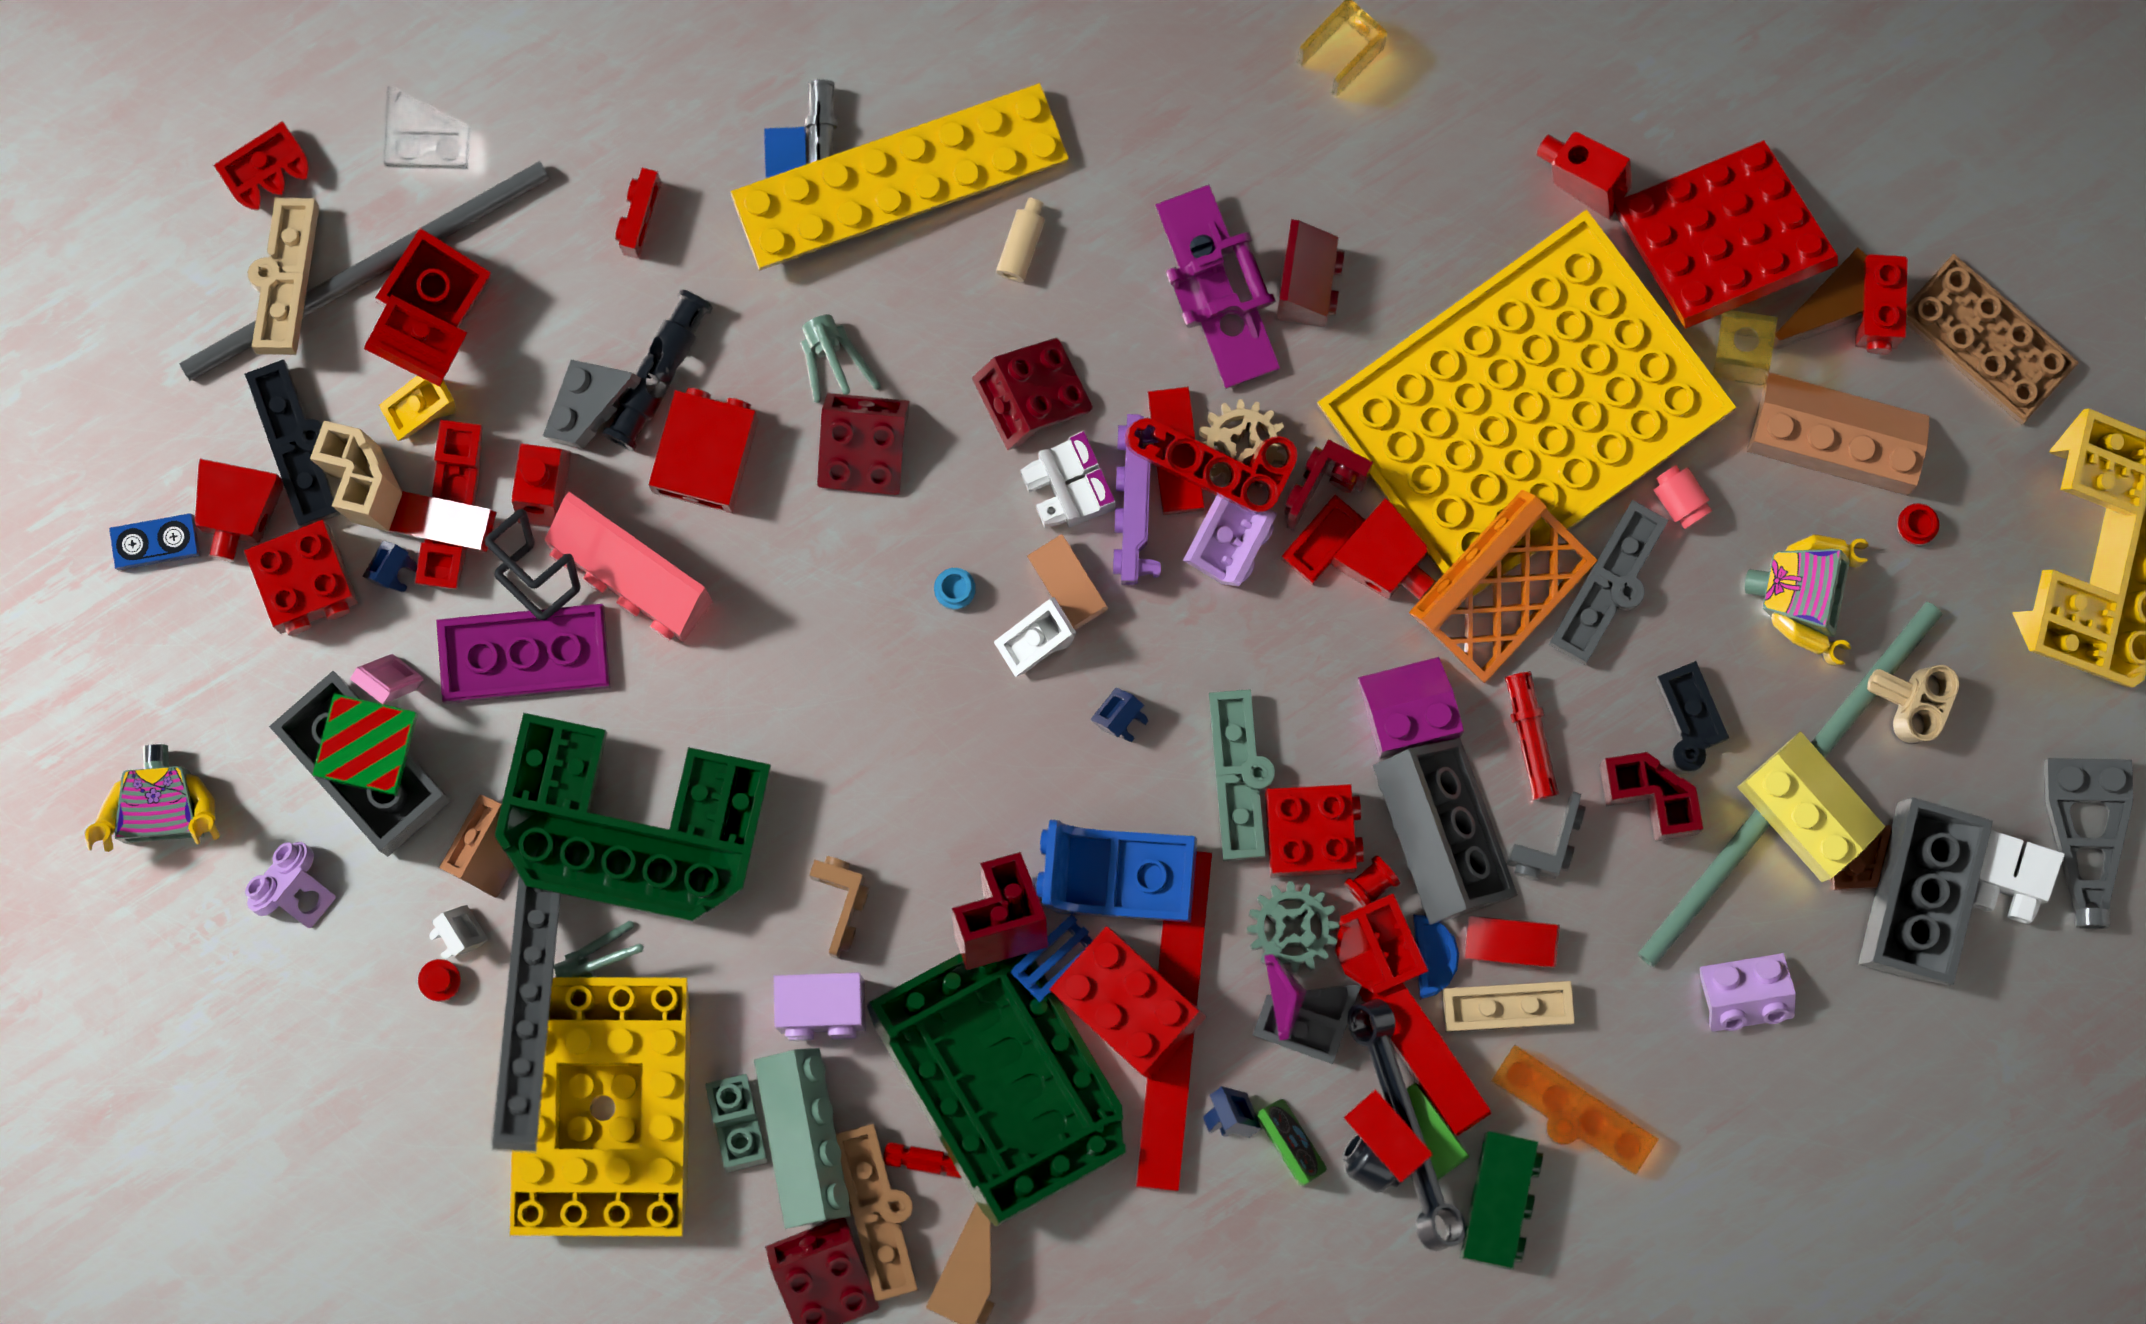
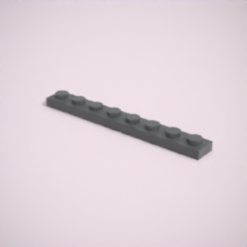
[492,876,561,1152]

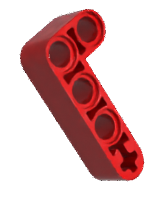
[1125,418,1297,513]

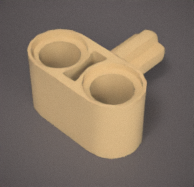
[1867,665,1959,744]

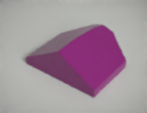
[1264,954,1307,1041]

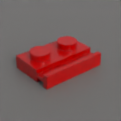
[364,295,467,387]

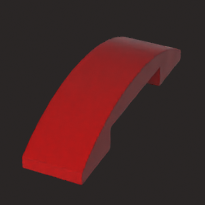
[415,420,483,590]

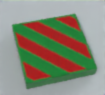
[312,693,418,796]

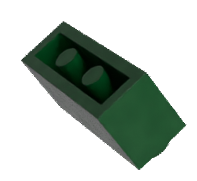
[1459,1131,1544,1270]

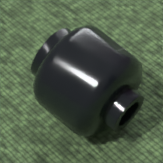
[1342,1133,1401,1193]

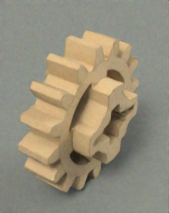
[1199,399,1286,488]

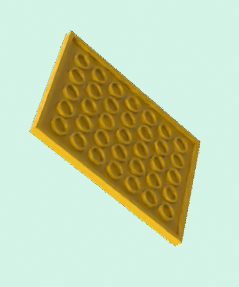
[1317,209,1736,604]

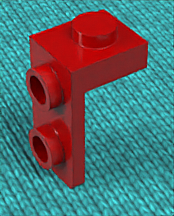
[1855,254,1908,354]

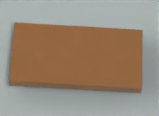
[1906,253,2079,425]

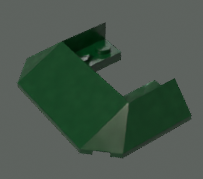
[494,713,771,922]

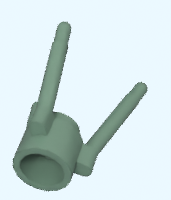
[801,314,881,403]
[554,921,644,977]

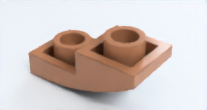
[1027,534,1109,630]

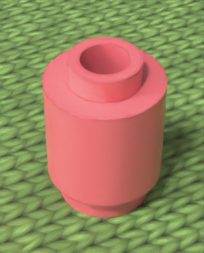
[1653,465,1712,529]

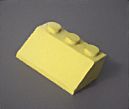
[1737,731,1886,882]

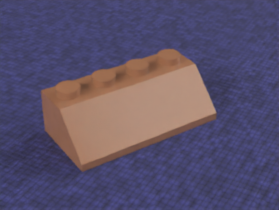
[1747,372,1930,496]

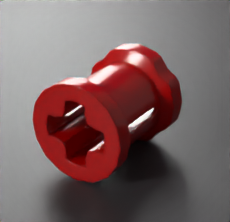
[1344,855,1401,906]

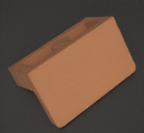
[439,794,514,898]

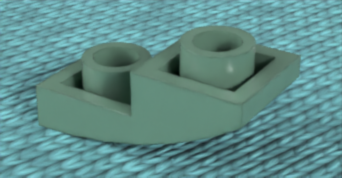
[705,1074,768,1173]

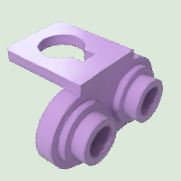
[245,842,336,928]

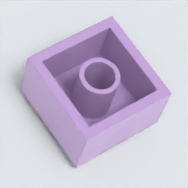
[774,973,866,1041]

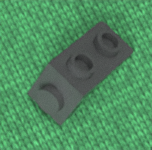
[1507,792,1586,880]

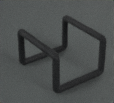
[485,509,581,621]

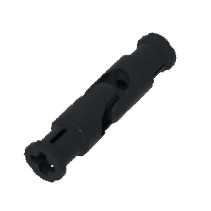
[602,289,713,451]

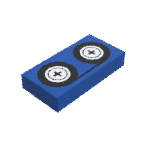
[109,513,200,571]

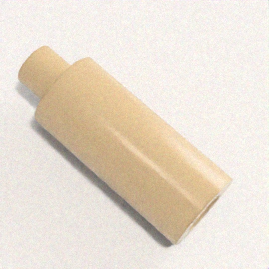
[996,198,1045,282]

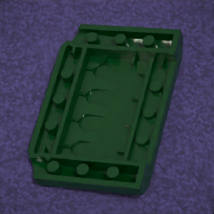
[867,953,1126,1227]

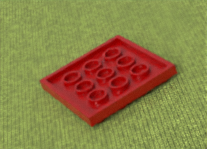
[1614,140,1838,329]

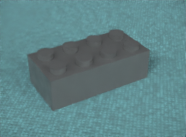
[269,670,451,857]

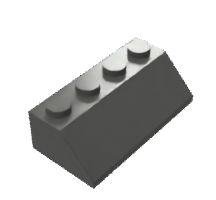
[1372,738,1518,924]
[1858,797,1993,985]

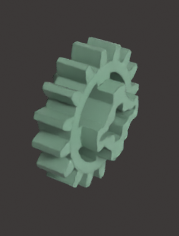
[1246,881,1339,975]

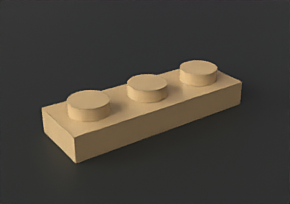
[1442,981,1574,1032]

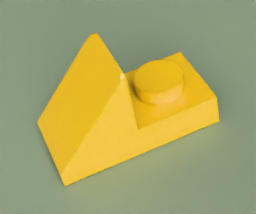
[379,376,456,441]

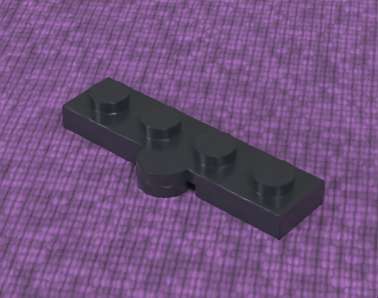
[245,359,341,528]

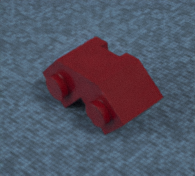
[1599,752,1704,841]

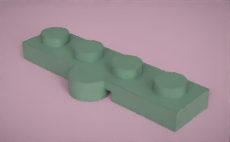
[1209,689,1275,861]

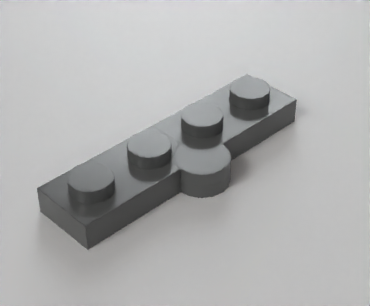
[1549,500,1669,665]

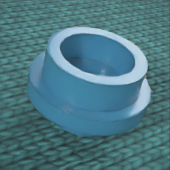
[934,568,976,610]

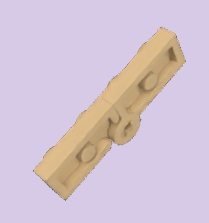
[248,198,319,355]

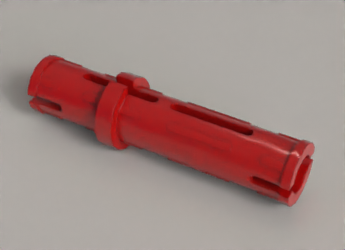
[1505,671,1559,800]

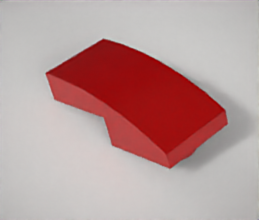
[1465,916,1560,967]

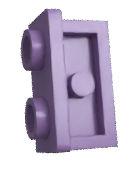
[1183,496,1277,586]
[1700,953,1796,1032]

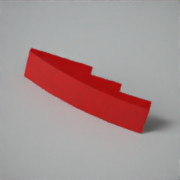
[1358,983,1492,1137]

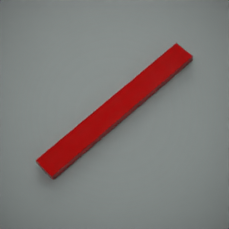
[1136,851,1212,1191]

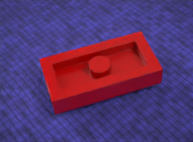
[615,167,662,259]

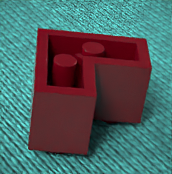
[952,852,1048,970]

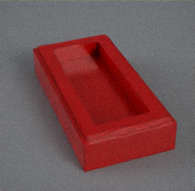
[1281,494,1365,585]
[1343,1089,1433,1183]

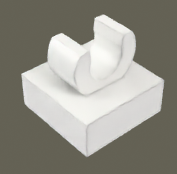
[429,905,488,959]

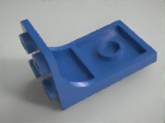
[1036,820,1198,922]

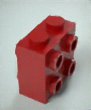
[244,519,359,636]
[1265,784,1364,878]

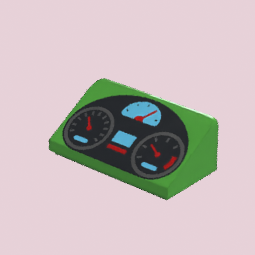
[1257,1099,1327,1186]

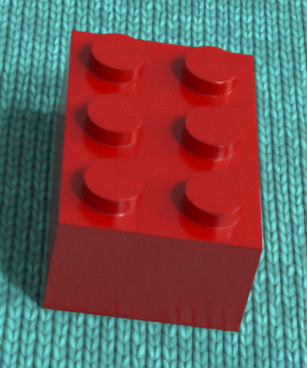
[1049,926,1207,1079]

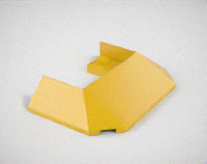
[2012,409,2146,688]

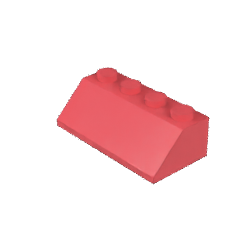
[545,492,713,642]

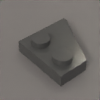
[543,359,641,449]
[1253,985,1360,1064]

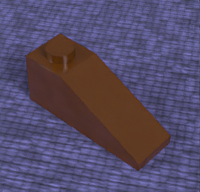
[1768,247,1867,350]

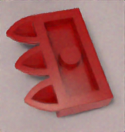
[213,121,309,211]

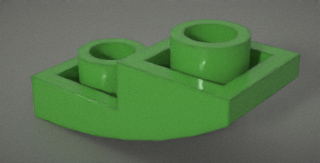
[1406,1082,1470,1180]

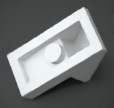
[994,597,1076,677]

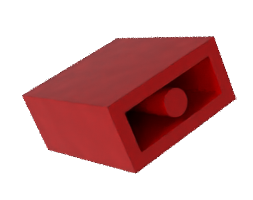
[648,388,759,514]

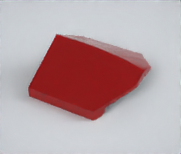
[1335,893,1428,994]

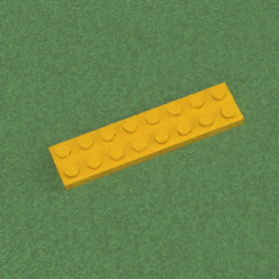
[731,83,1069,271]

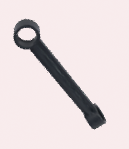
[1348,999,1466,1251]

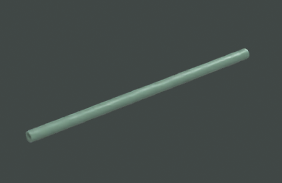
[1637,602,1943,967]

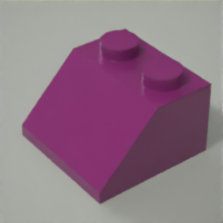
[1358,657,1464,759]

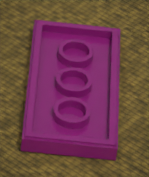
[436,604,611,704]

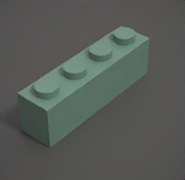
[754,1048,851,1229]

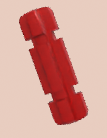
[883,1142,962,1178]

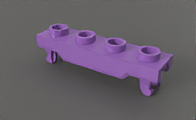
[1113,414,1161,586]

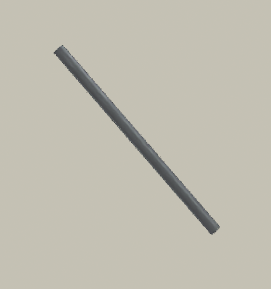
[179,161,550,381]

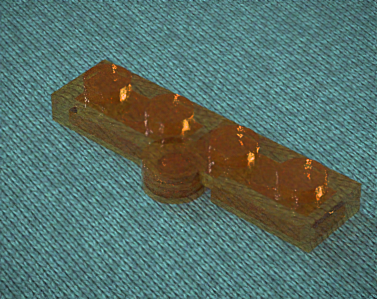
[1491,1045,1659,1176]

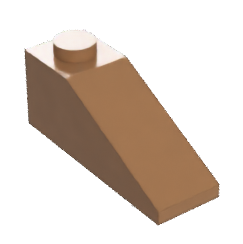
[925,1202,995,1324]

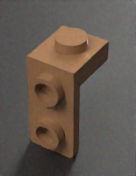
[809,856,869,959]

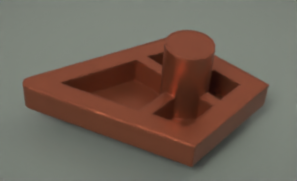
[1832,825,1891,890]

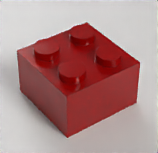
[375,228,491,328]

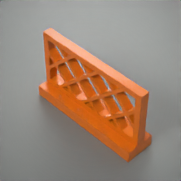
[1409,490,1598,683]

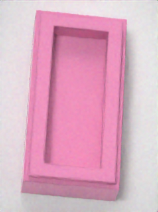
[350,654,423,704]

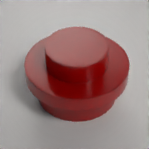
[1897,503,1940,545]
[418,959,461,1002]

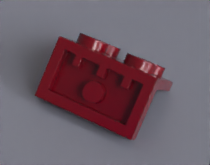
[972,338,1093,451]
[817,393,910,495]
[1284,439,1373,531]
[765,1217,879,1324]

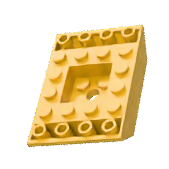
[510,977,691,1236]

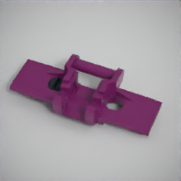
[1155,185,1280,389]

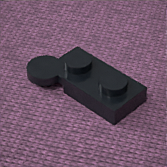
[1656,661,1729,773]

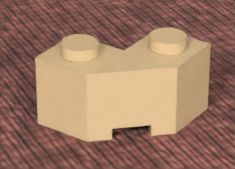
[310,421,402,532]

